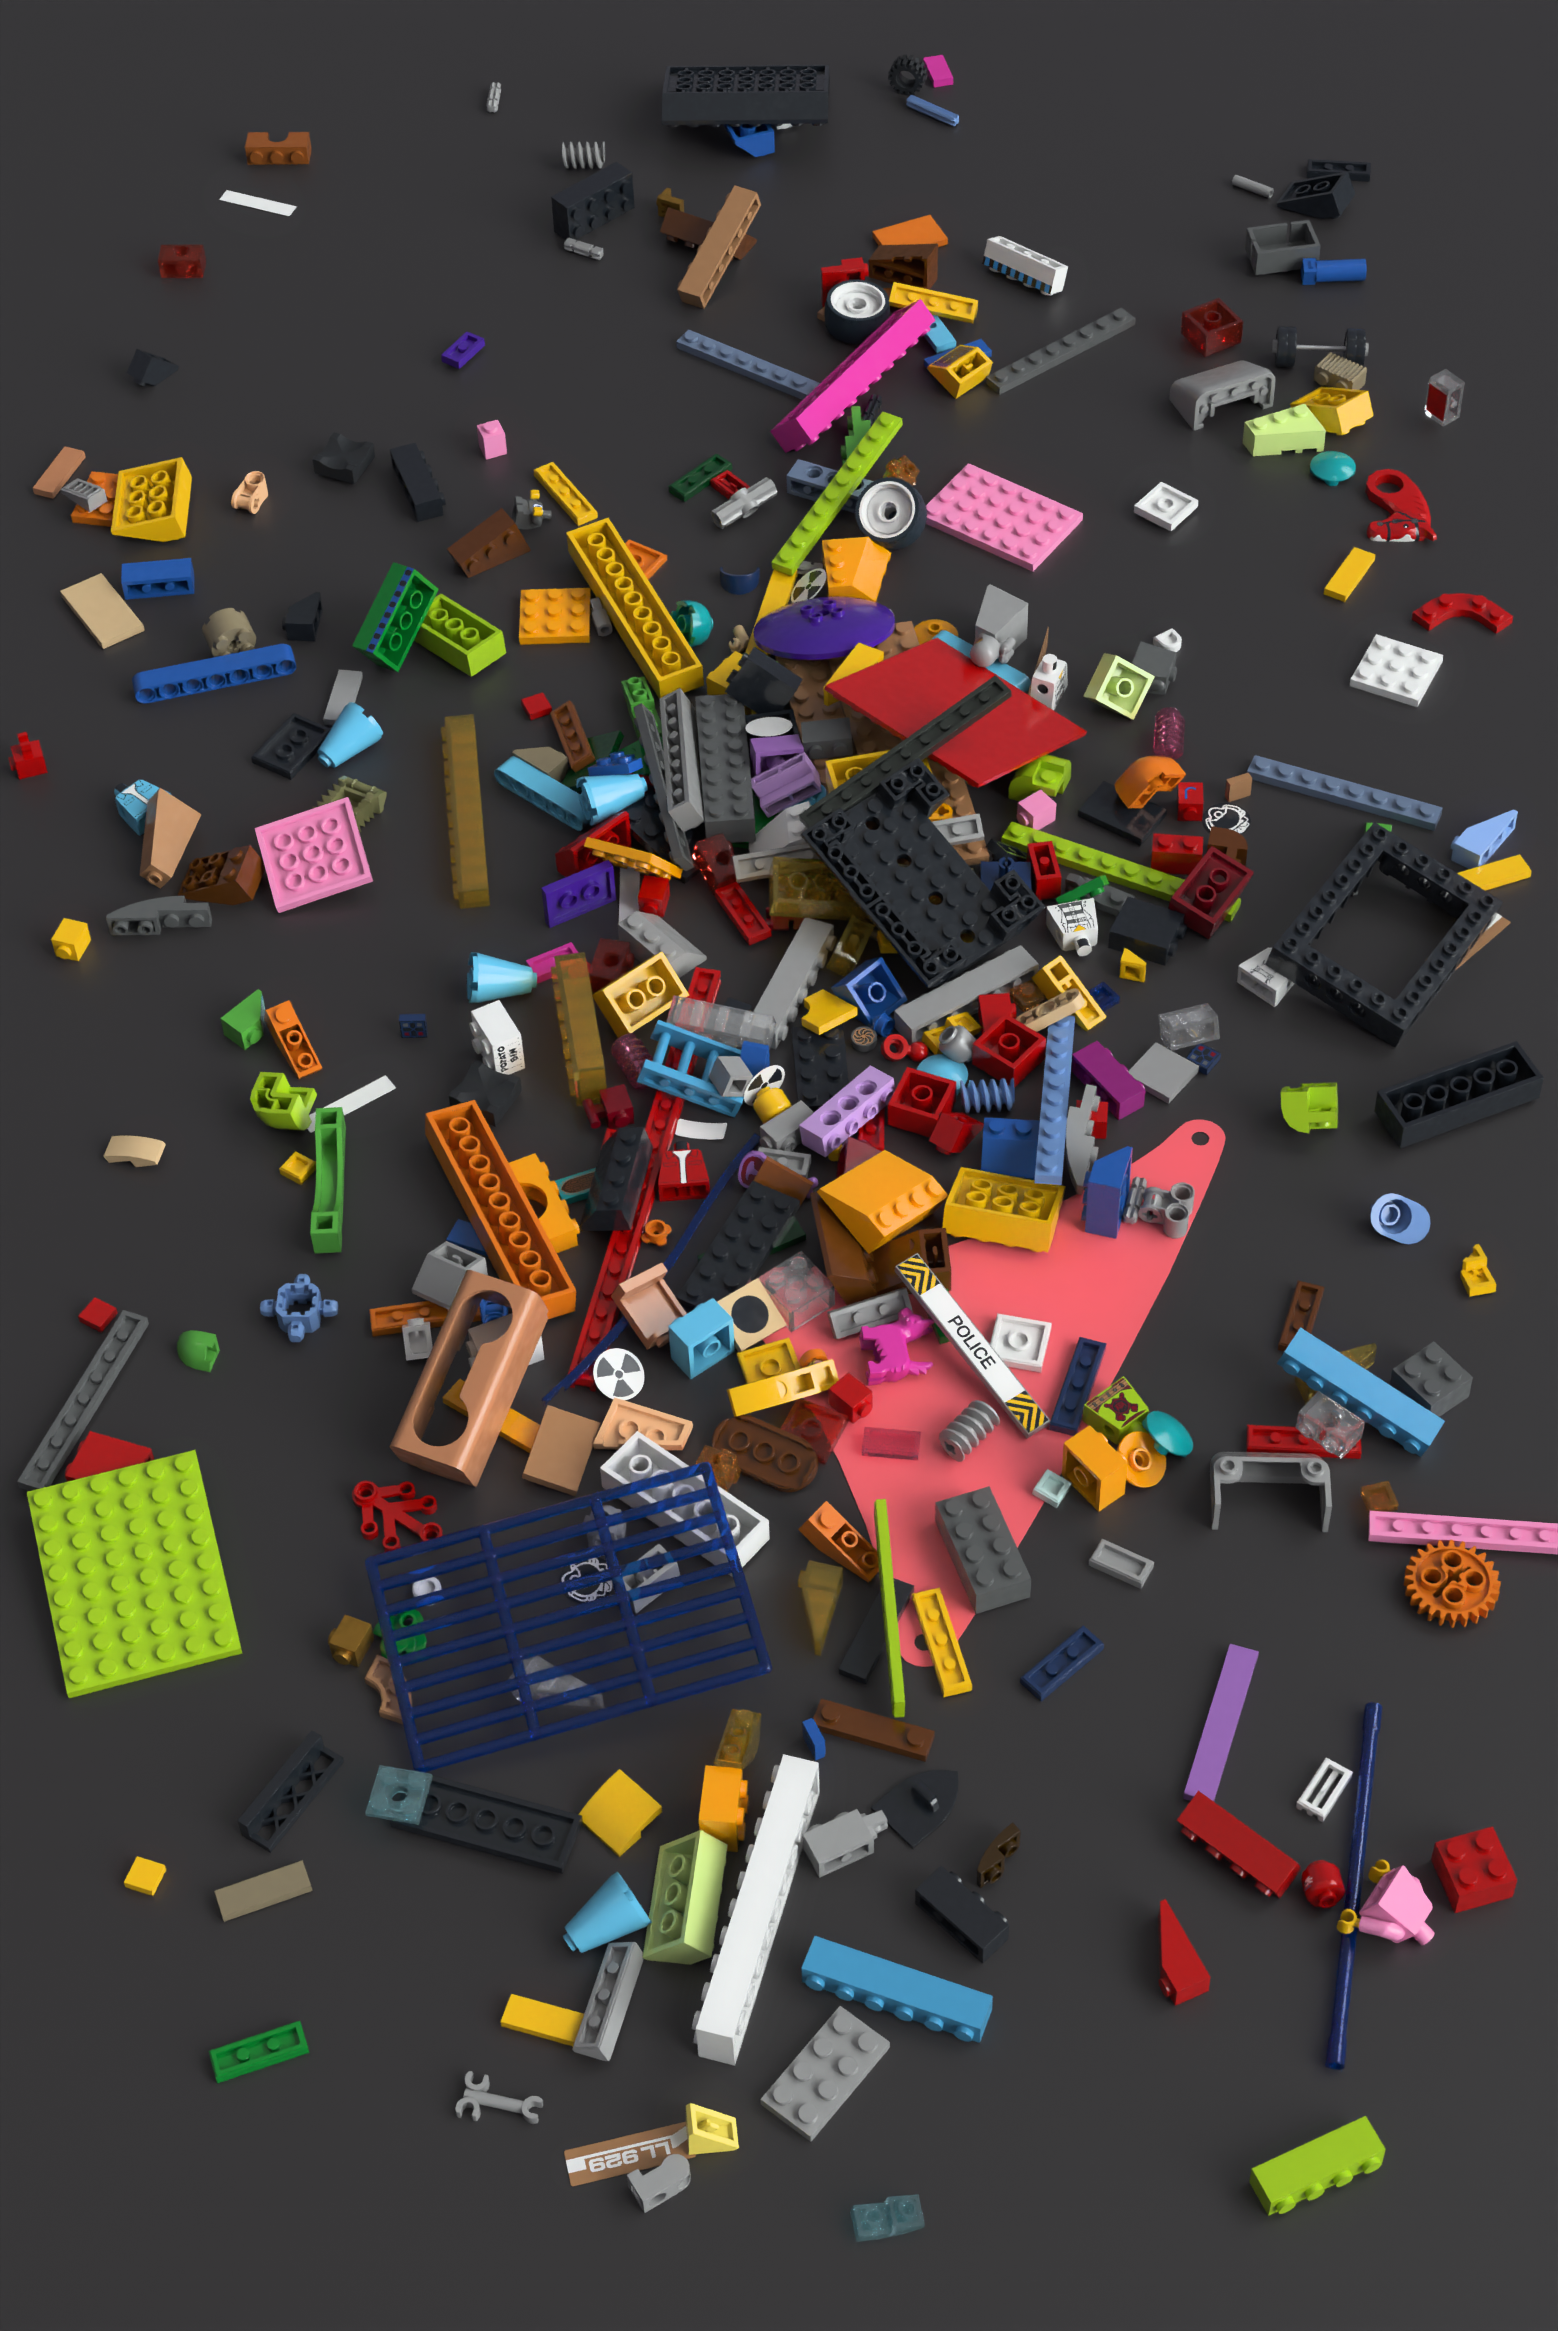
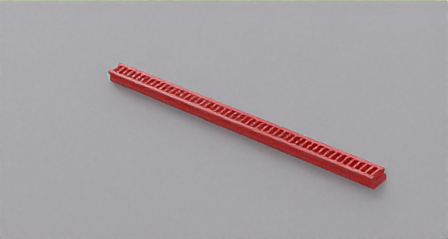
[567,967,721,1392]

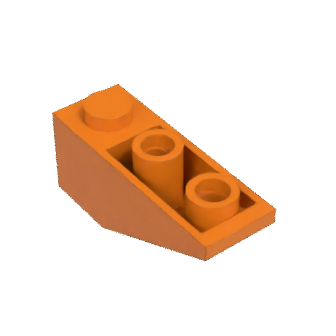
[264,1000,322,1079]
[798,1501,879,1582]

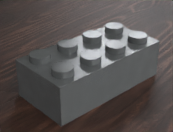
[935,1486,1031,1614]

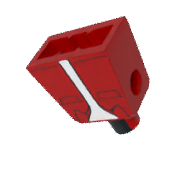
[658,1141,710,1202]

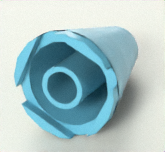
[317,702,383,768]
[576,774,648,826]
[467,952,537,1003]
[563,1871,652,1953]

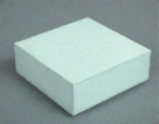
[1032,1469,1072,1508]

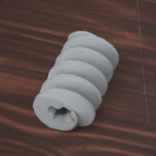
[562,142,605,169]
[939,1400,1000,1462]

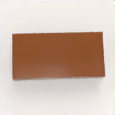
[753,1156,814,1206]

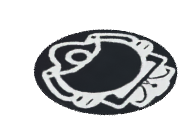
[1203,803,1251,834]
[560,1556,616,1604]

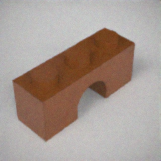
[245,132,312,165]

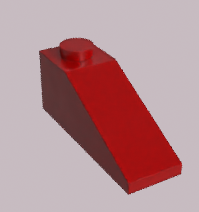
[1158,1899,1211,2006]

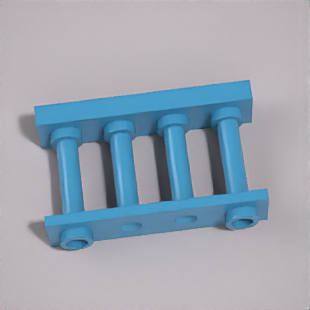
[637,1020,744,1118]

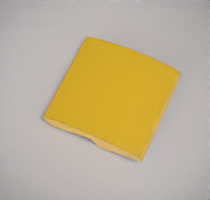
[578,1769,662,1857]

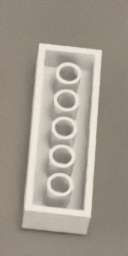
[600,1431,770,1577]

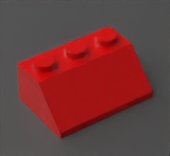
[555,811,632,877]

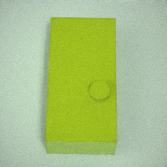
[414,594,506,677]

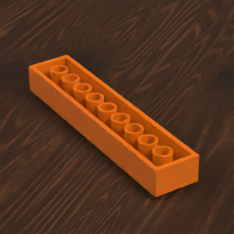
[425,1100,576,1319]

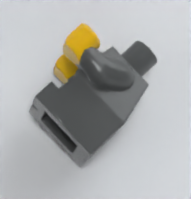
[512,490,551,530]

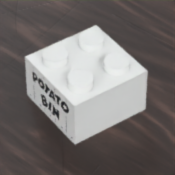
[469,1000,525,1075]

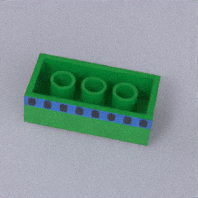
[352,562,439,672]

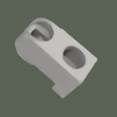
[627,2154,691,2213]

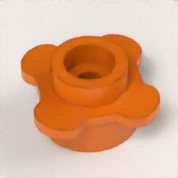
[641,1220,672,1247]

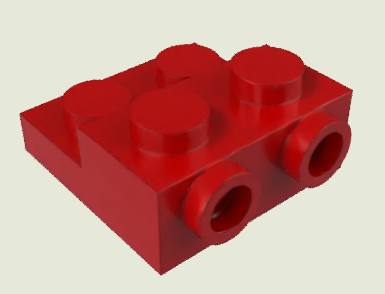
[821,257,869,307]

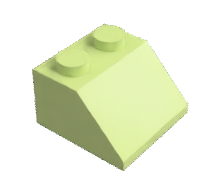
[1083,653,1155,720]

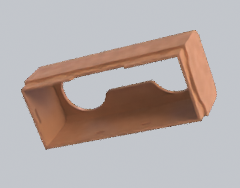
[390,1270,549,1487]

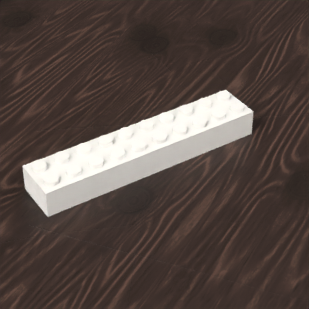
[692,1754,820,2066]

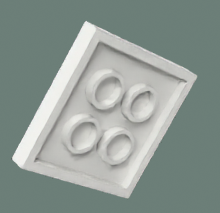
[1350,634,1443,707]

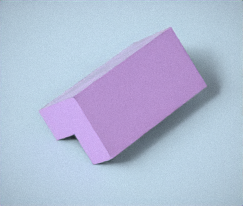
[751,752,822,818]

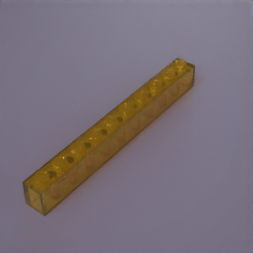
[441,714,490,909]

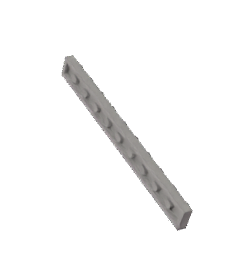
[732,814,984,883]

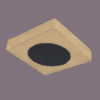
[717,1278,787,1352]

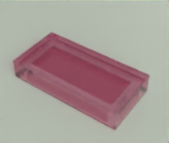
[862,1427,921,1461]

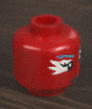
[1301,1860,1345,1908]

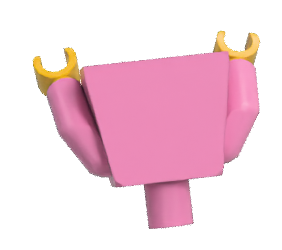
[1337,1860,1435,1946]

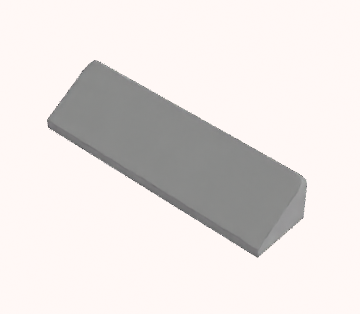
[572,1942,644,2061]

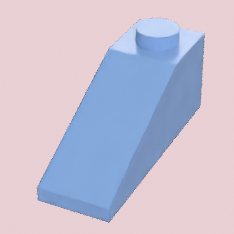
[1451,809,1518,869]

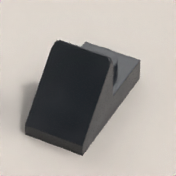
[986,839,1027,862]

